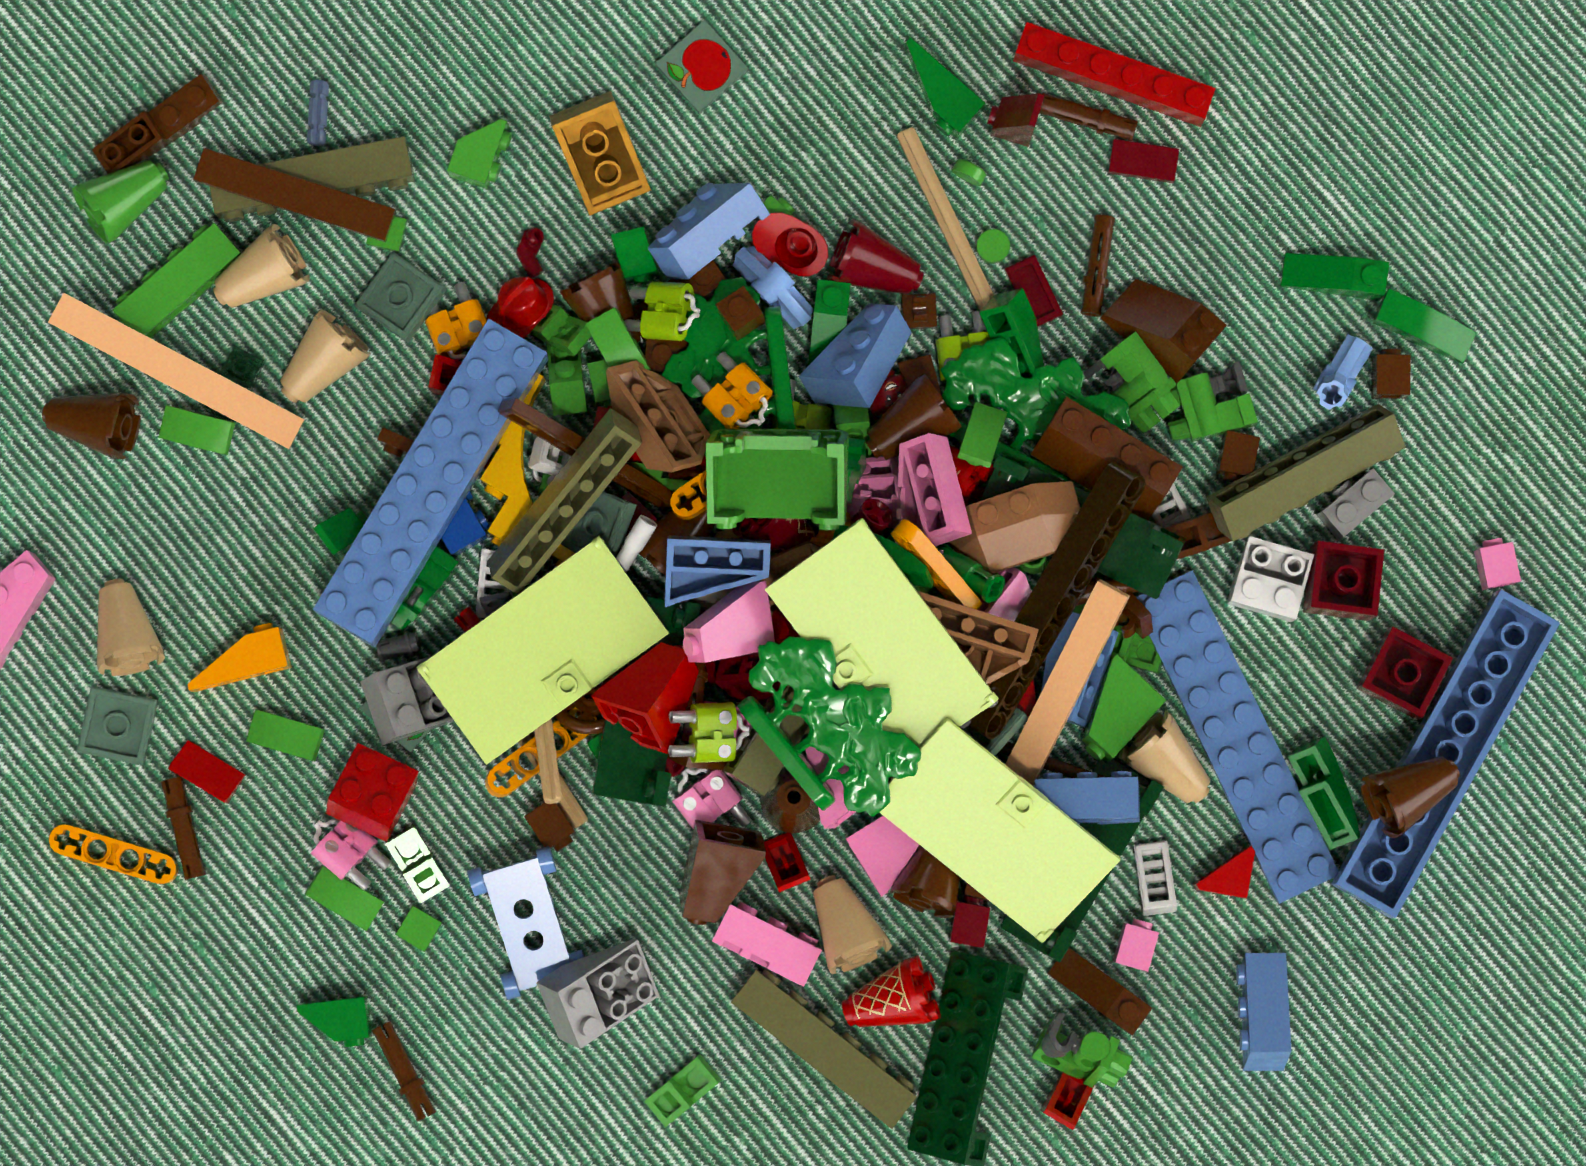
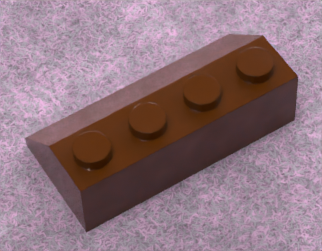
[1030,397,1183,520]

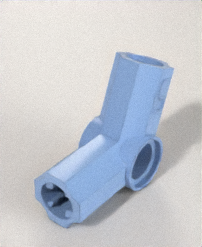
[732,246,814,329]
[1313,334,1373,410]

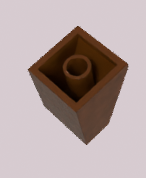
[679,820,766,925]

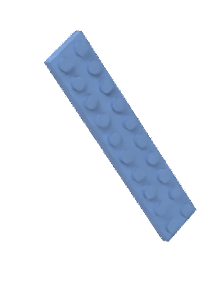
[1136,570,1339,904]

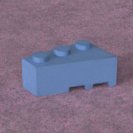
[648,183,770,279]
[798,303,912,408]
[665,535,771,607]
[1041,612,1119,728]
[1035,771,1140,825]
[1236,953,1292,1071]

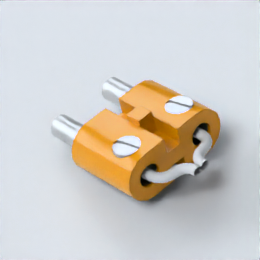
[425,282,487,360]
[692,352,773,429]

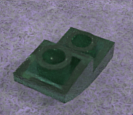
[204,346,265,422]

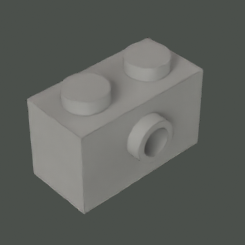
[1317,468,1395,540]

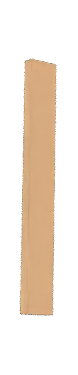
[48,293,305,449]
[1005,579,1130,786]

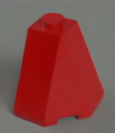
[592,642,699,754]

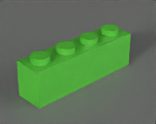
[112,223,241,338]

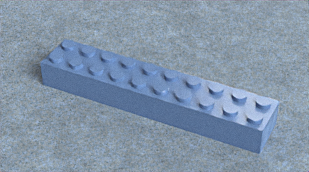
[313,318,549,648]
[1331,589,1560,918]

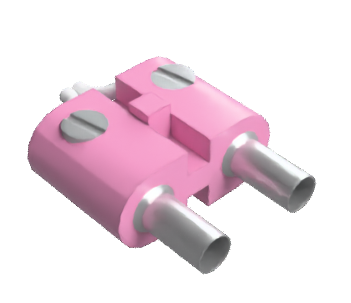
[672,768,752,829]
[311,819,392,891]

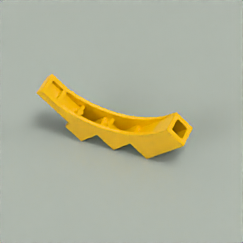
[480,374,575,566]

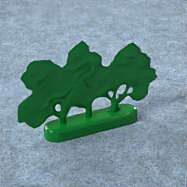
[662,277,796,457]
[940,337,1131,481]
[737,636,921,817]

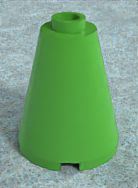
[71,160,169,244]

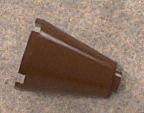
[560,261,641,343]
[865,373,962,460]
[42,393,141,460]
[639,495,715,576]
[1361,756,1460,838]
[760,767,820,833]
[890,845,960,918]

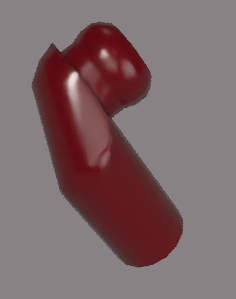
[516,227,544,279]

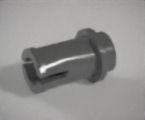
[376,630,421,662]

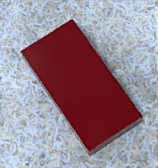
[1108,139,1179,183]
[1004,255,1063,327]

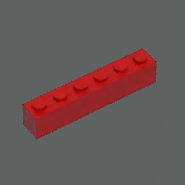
[1013,22,1216,127]

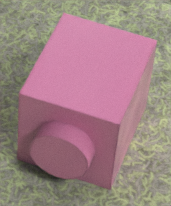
[1474,538,1521,590]
[1113,918,1159,972]

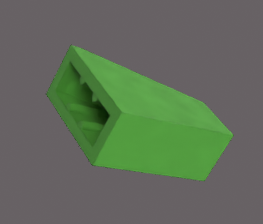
[1082,654,1166,763]

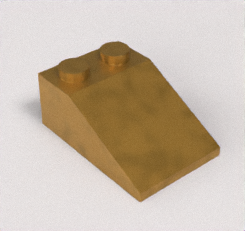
[549,91,651,215]

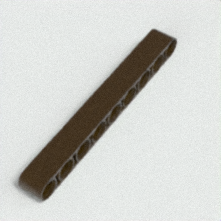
[968,461,1145,739]

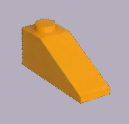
[187,623,292,692]

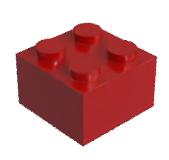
[326,743,419,842]

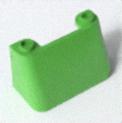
[706,429,849,530]

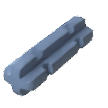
[307,80,329,146]

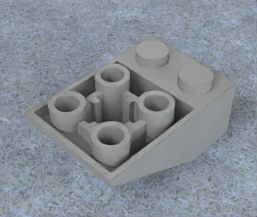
[360,655,454,745]
[536,938,660,1049]

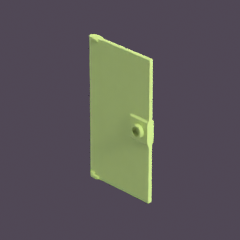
[765,518,999,748]
[416,536,669,765]
[879,718,1120,943]

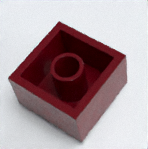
[1303,540,1385,621]
[1356,626,1453,720]

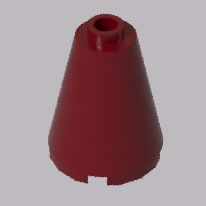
[827,218,924,295]

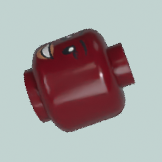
[870,370,908,417]

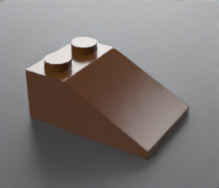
[1100,279,1227,383]

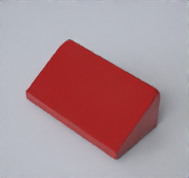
[168,740,245,804]

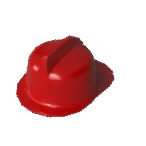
[752,212,829,277]
[486,276,554,339]

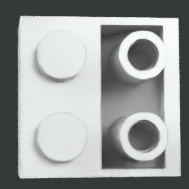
[1227,536,1314,622]

